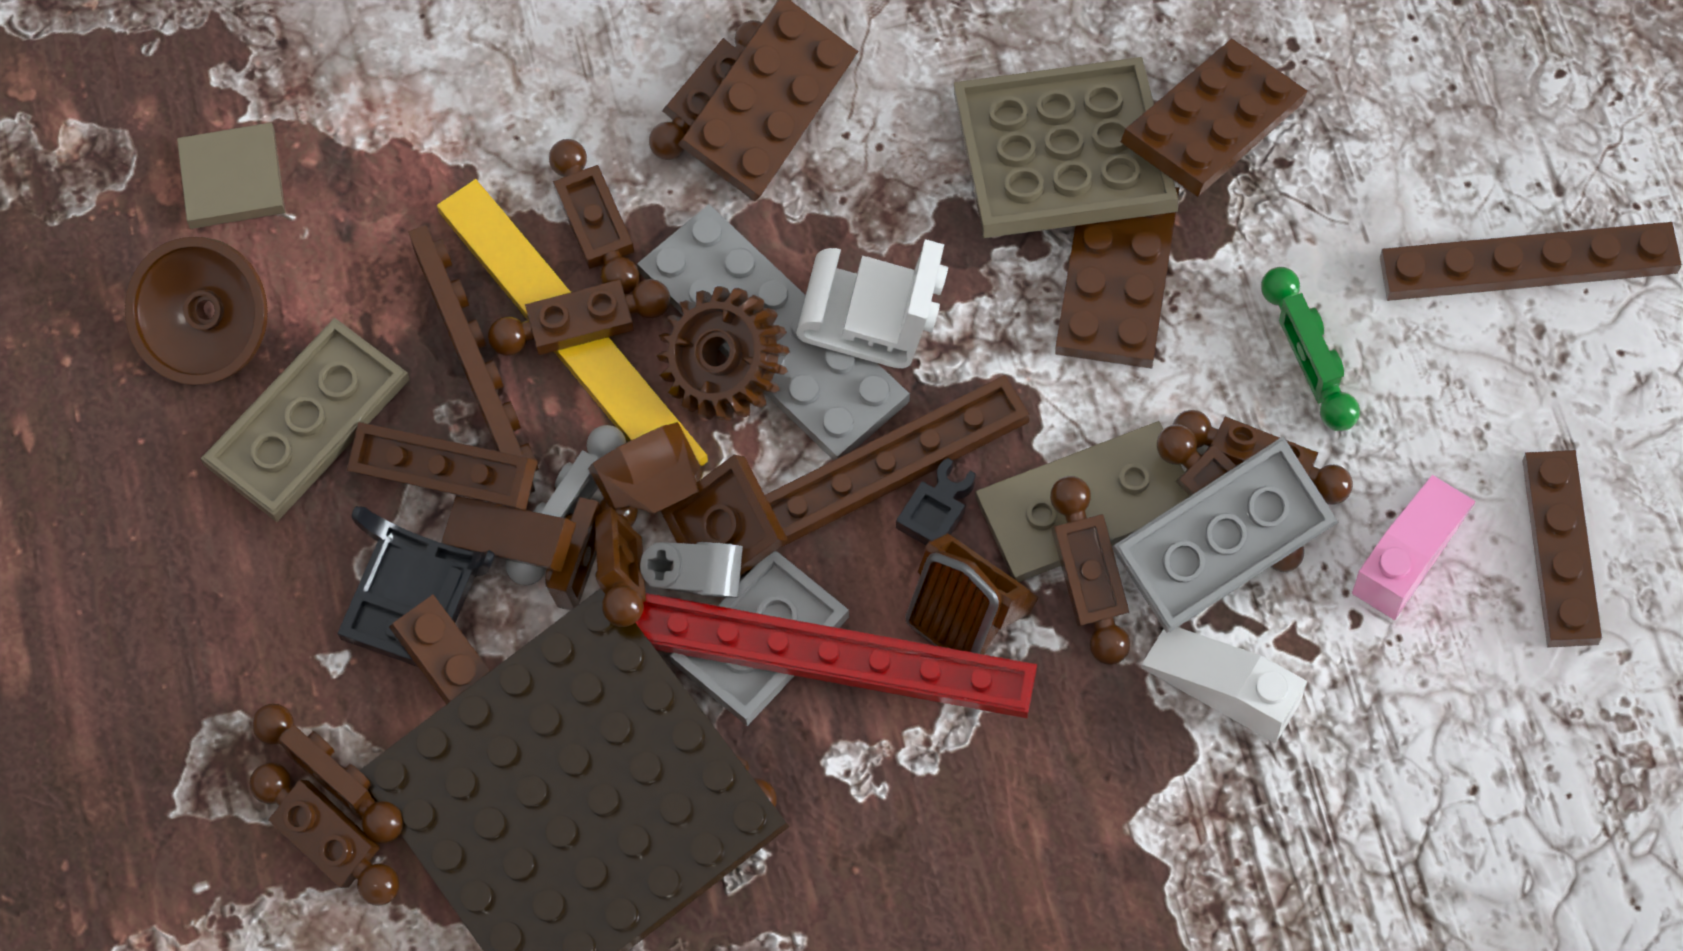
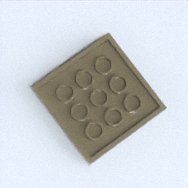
[954,57,1178,238]

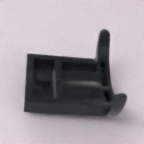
[337,506,495,667]

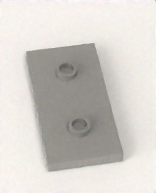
[1112,437,1339,633]

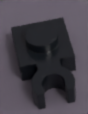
[896,458,975,546]

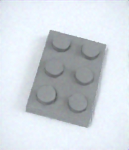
[670,551,849,726]

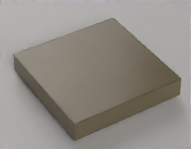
[177,122,285,229]

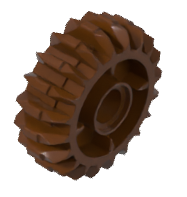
[656,286,790,421]

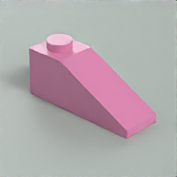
[1352,475,1476,620]

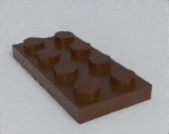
[677,0,859,201]
[1120,38,1308,197]
[1055,187,1180,369]

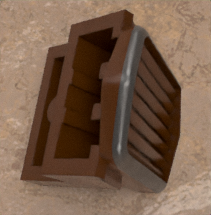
[905,533,1039,655]

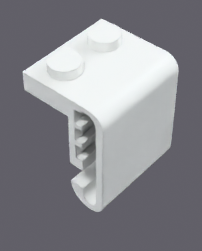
[796,239,948,368]

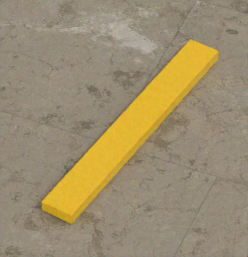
[437,179,708,466]

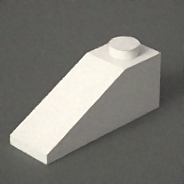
[1141,627,1307,744]

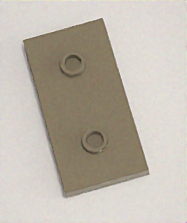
[201,317,410,522]
[975,421,1190,582]

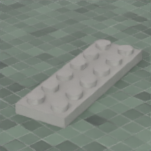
[637,204,910,460]

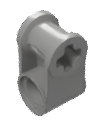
[640,542,743,598]

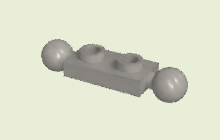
[505,425,626,586]

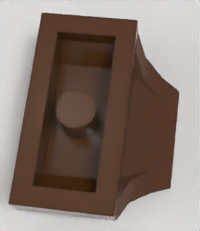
[588,422,701,514]

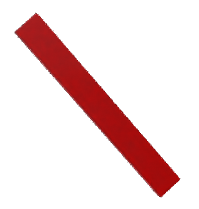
[636,593,1037,718]

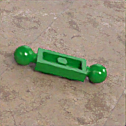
[1261,267,1360,432]

